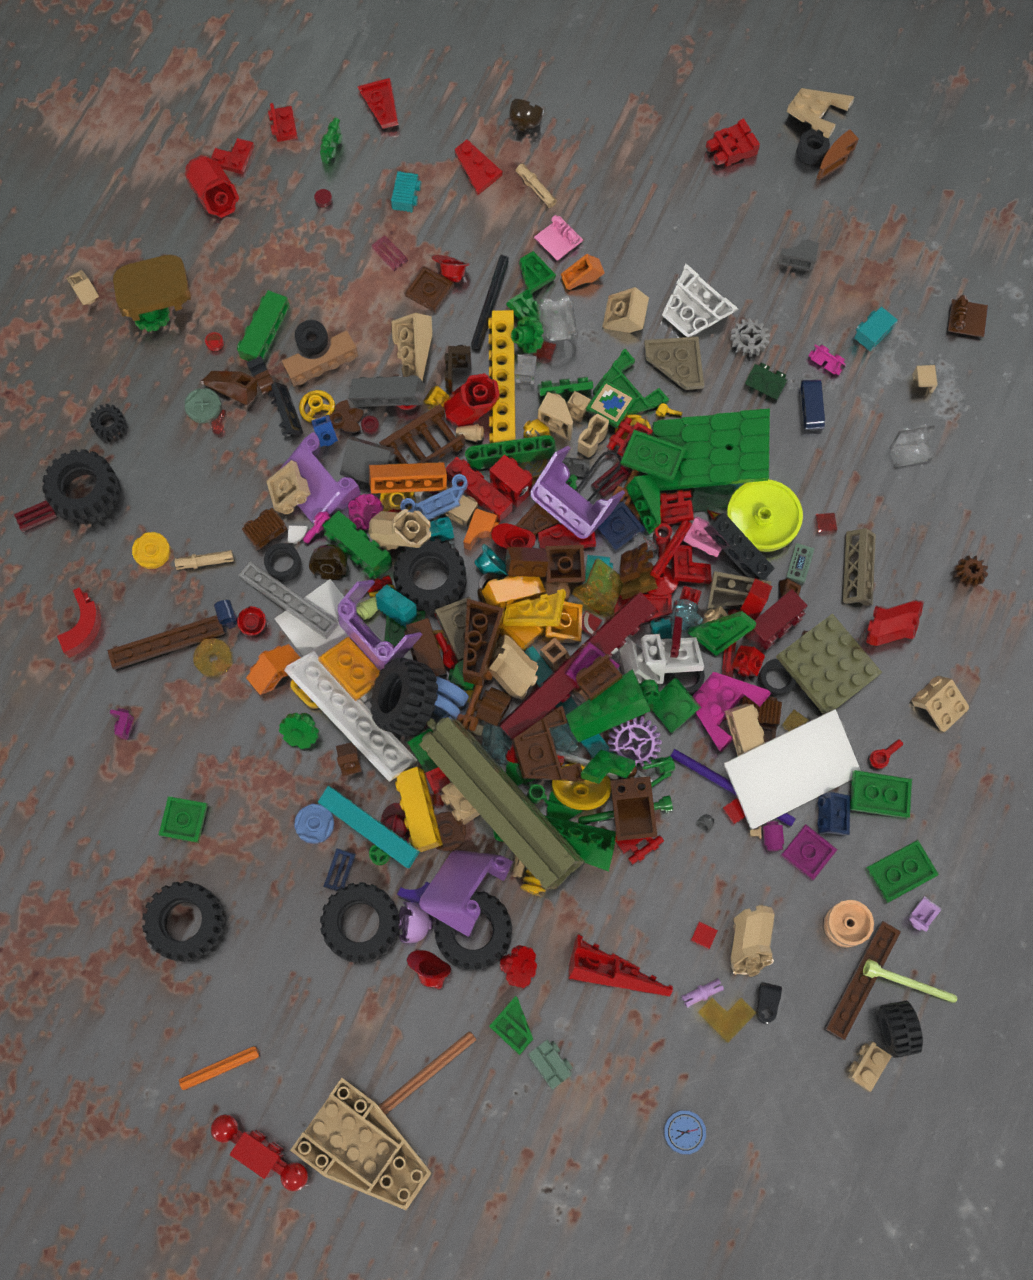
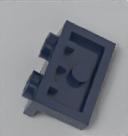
[817,792,850,836]

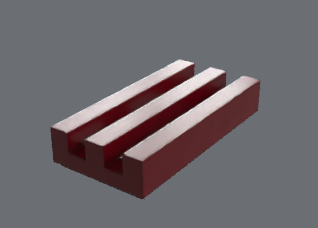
[591,462,631,499]
[14,500,57,532]
[670,616,683,658]

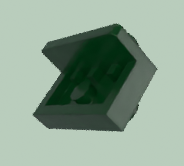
[745,362,788,400]

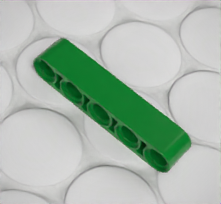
[465,435,557,470]

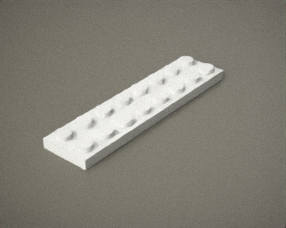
[284,651,418,782]

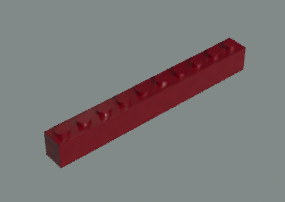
[498,592,656,741]

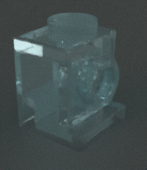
[550,723,578,754]

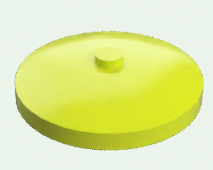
[727,479,803,552]

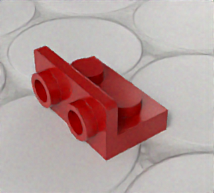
[268,103,298,142]

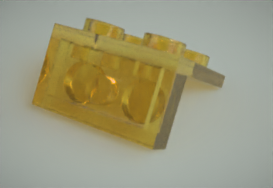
[572,558,623,615]

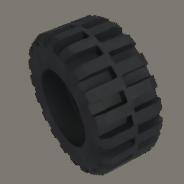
[42,449,120,524]
[393,538,467,614]
[370,657,438,736]
[142,881,225,962]
[320,882,400,963]
[434,890,512,971]

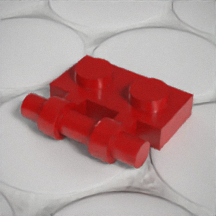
[606,417,653,456]
[660,490,694,524]
[615,834,664,865]

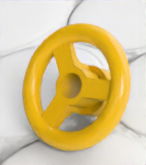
[299,390,335,423]

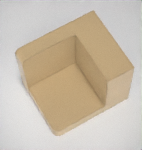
[912,365,938,393]

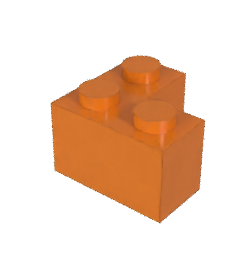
[246,644,301,695]

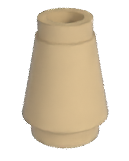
[456,424,484,442]

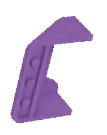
[278,432,361,524]
[419,850,513,937]

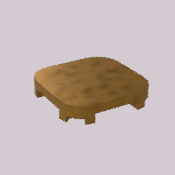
[113,255,191,321]

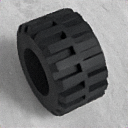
[879,1000,923,1058]

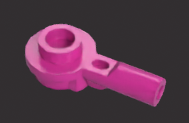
[303,511,331,543]

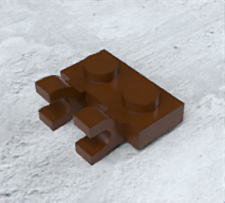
[619,542,653,584]

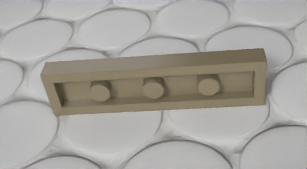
[843,528,876,606]

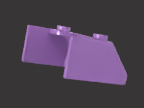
[531,446,625,539]
[338,580,422,671]

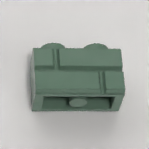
[527,1039,573,1090]

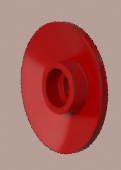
[647,565,678,596]

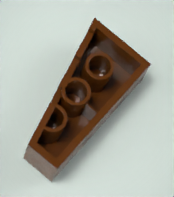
[463,599,504,686]

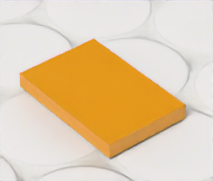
[318,637,380,701]

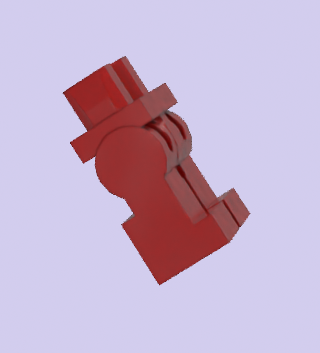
[706,118,760,166]

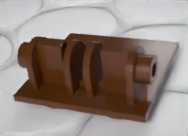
[948,295,988,337]

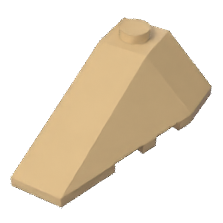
[392,313,432,381]

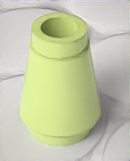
[356,596,379,620]

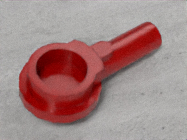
[435,632,459,669]
[869,739,903,769]

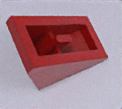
[739,578,773,620]

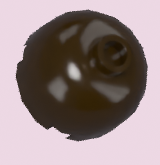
[509,99,544,132]
[309,544,347,580]

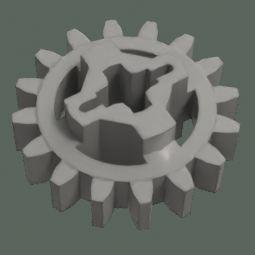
[730,318,770,357]

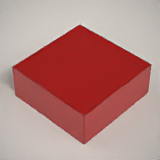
[722,797,746,825]
[690,921,718,950]

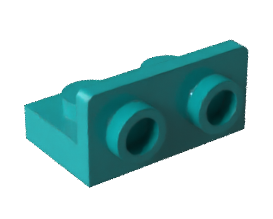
[429,516,455,542]

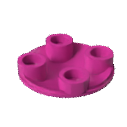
[348,494,383,530]

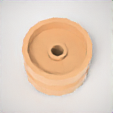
[823,900,874,948]

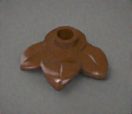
[329,400,364,433]

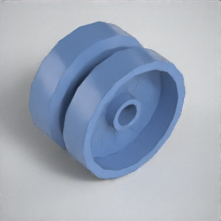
[432,677,469,720]

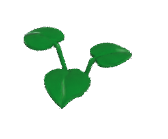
[493,761,582,842]

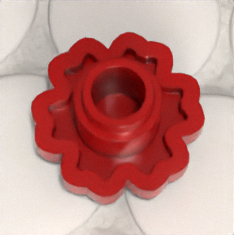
[500,945,537,988]

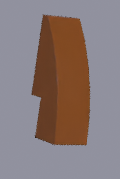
[817,129,859,180]

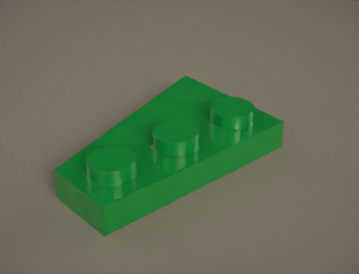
[537,377,593,396]
[688,611,756,656]

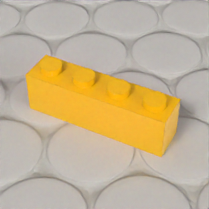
[395,767,443,852]

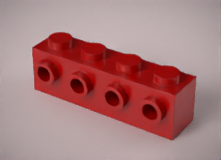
[445,457,512,523]

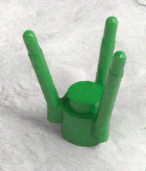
[637,756,675,791]

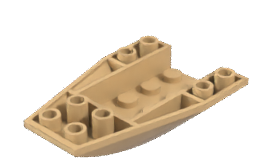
[290,1078,432,1210]

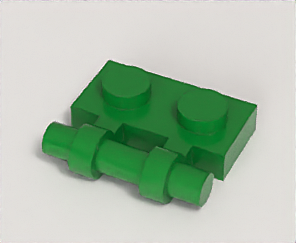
[320,117,343,164]

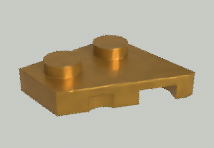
[620,559,658,600]

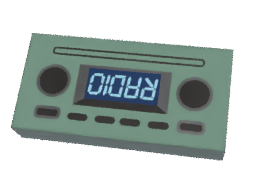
[785,543,815,584]

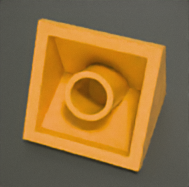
[545,601,583,643]

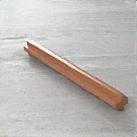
[379,1032,476,1115]

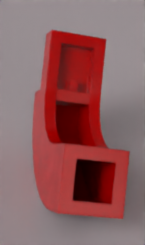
[57,587,101,658]

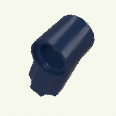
[214,600,238,629]

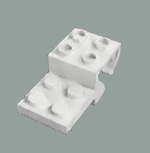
[619,634,704,684]

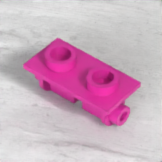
[808,344,846,376]

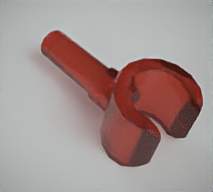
[211,409,226,435]
[430,794,444,807]

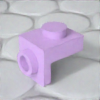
[909,896,941,932]

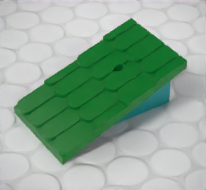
[652,408,770,491]

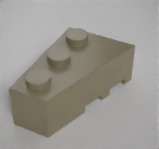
[706,571,771,612]

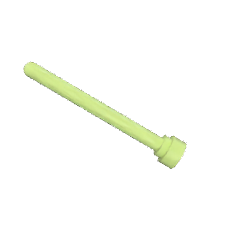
[863,959,957,1003]

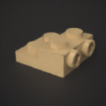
[266,460,311,514]
[440,782,480,825]

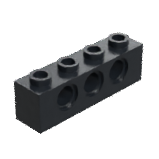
[704,512,775,580]

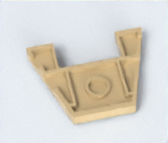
[787,88,854,138]

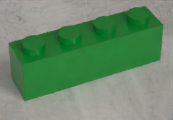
[237,290,290,361]

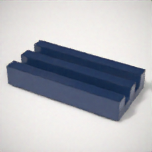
[323,848,356,891]

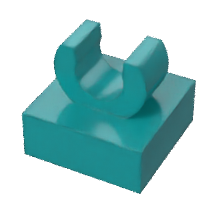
[650,618,672,639]

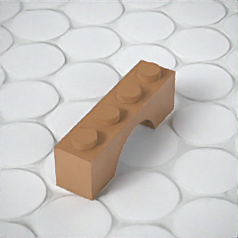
[282,331,358,387]
[540,638,589,703]

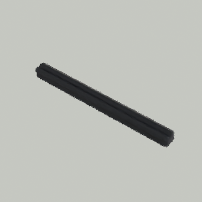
[471,255,509,350]

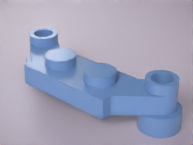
[400,474,468,520]

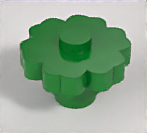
[134,307,170,332]
[511,316,544,353]
[279,713,319,749]

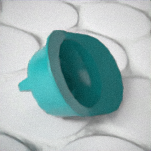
[474,544,516,577]

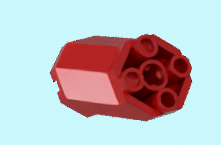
[185,155,239,218]
[444,373,500,427]
[866,599,924,646]

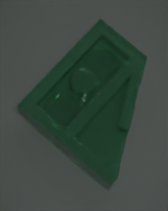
[692,484,735,511]

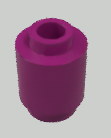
[763,821,785,851]

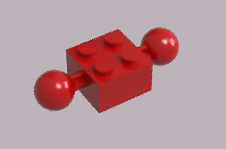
[211,1114,308,1191]

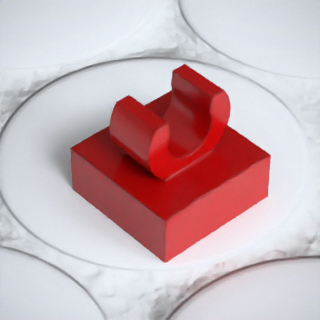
[678,586,702,610]

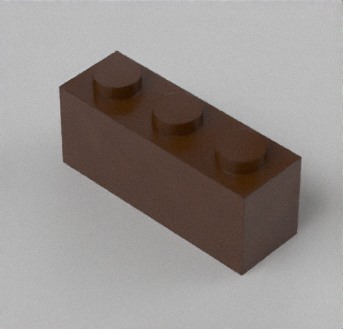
[404,618,447,677]

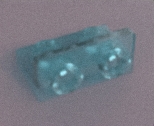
[482,723,512,766]

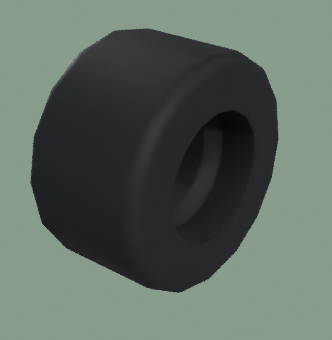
[796,130,830,165]

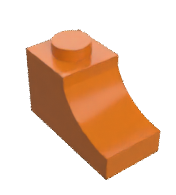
[561,254,605,290]
[463,509,500,550]

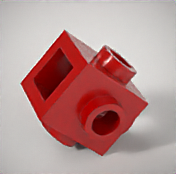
[732,646,765,677]

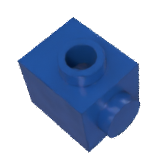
[311,414,338,447]

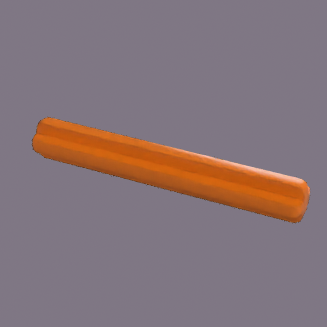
[179,1046,259,1090]

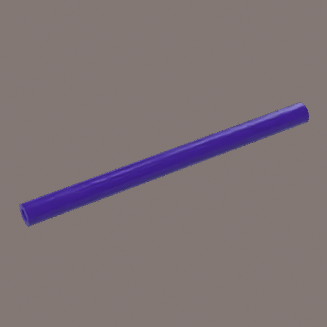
[671,749,796,827]

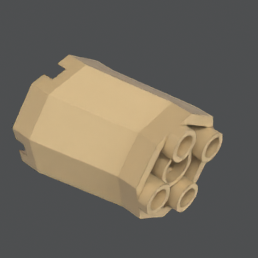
[368,509,431,550]
[488,635,539,700]
[731,905,775,977]

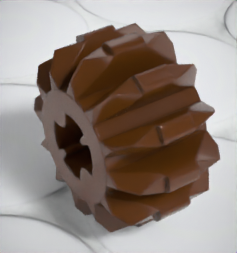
[955,555,988,588]

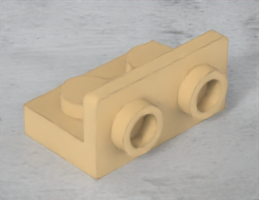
[848,1041,892,1092]

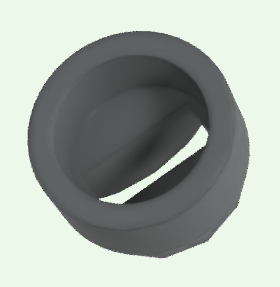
[697,814,714,832]

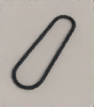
[575,451,621,502]

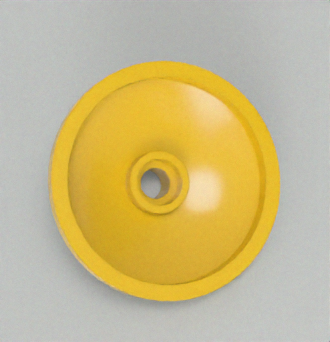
[552,763,611,810]

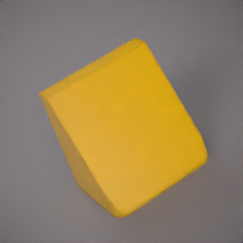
[423,386,450,408]

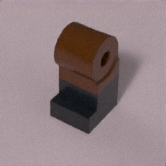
[247,356,274,395]

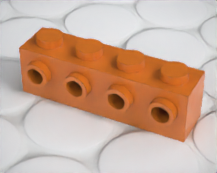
[369,462,447,494]

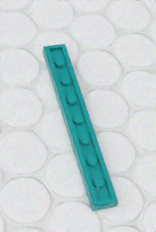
[524,646,613,779]

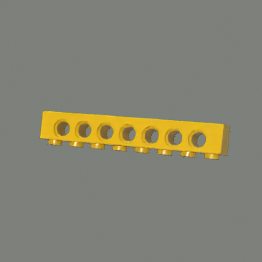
[488,310,515,443]

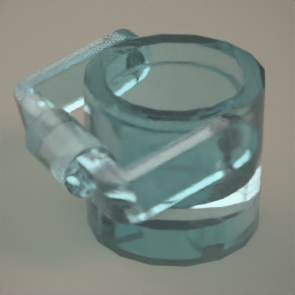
[670,599,703,631]

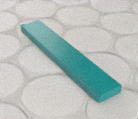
[318,786,420,868]

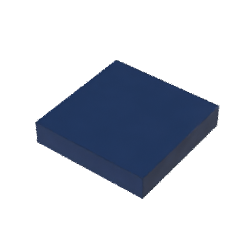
[597,501,645,552]

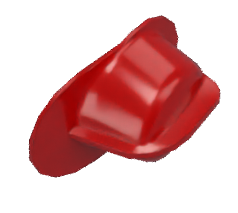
[432,255,470,282]
[491,523,536,550]
[407,950,451,989]

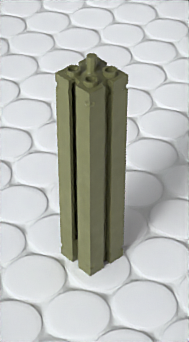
[419,717,585,889]

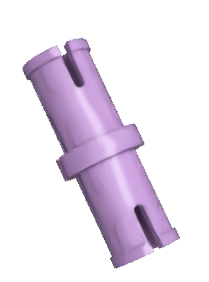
[681,978,724,1008]

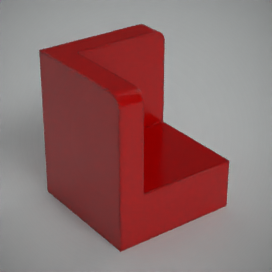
[425,767,450,795]

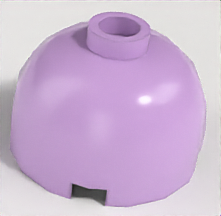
[399,902,433,943]

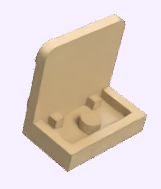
[911,676,969,732]

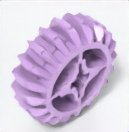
[608,716,662,767]

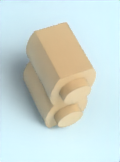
[577,414,609,458]

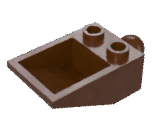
[611,767,657,841]

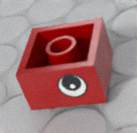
[489,455,532,507]

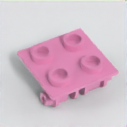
[534,215,583,261]

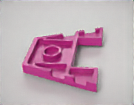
[693,672,771,752]

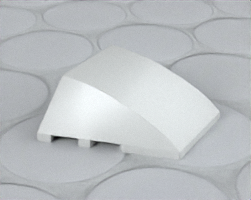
[662,264,739,337]

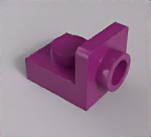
[110,708,134,740]

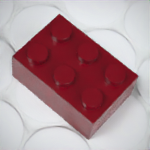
[744,589,808,652]

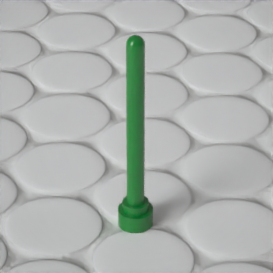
[578,795,673,824]

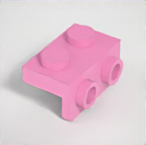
[683,516,722,557]

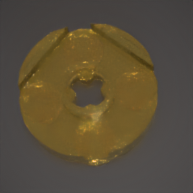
[193,639,233,678]

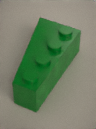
[322,510,393,579]
[566,669,651,743]
[544,815,616,871]

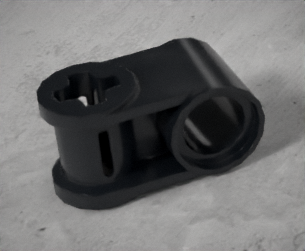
[756,982,782,1024]

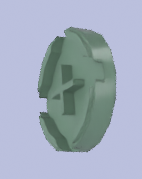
[185,388,222,423]

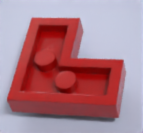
[211,138,254,175]
[672,545,712,584]

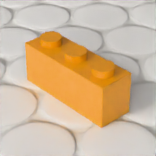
[482,576,546,608]

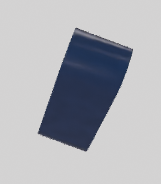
[800,380,825,430]

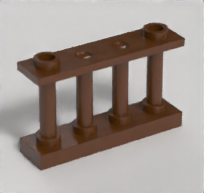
[379,404,466,464]

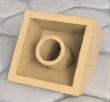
[602,287,649,333]
[538,392,573,441]

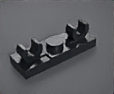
[268,382,303,437]

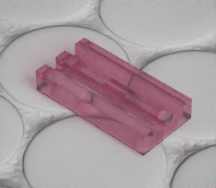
[371,235,408,272]

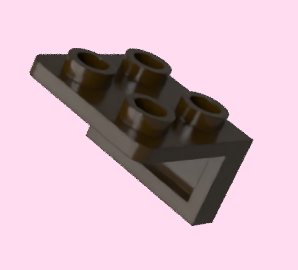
[444,344,472,394]

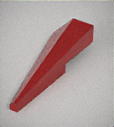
[569,935,673,997]

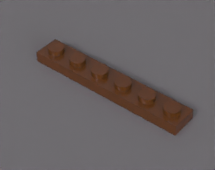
[107,615,225,670]
[825,921,901,1040]

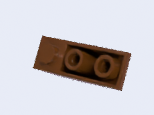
[201,371,257,405]

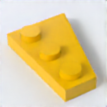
[503,589,566,626]

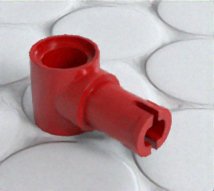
[653,523,672,561]

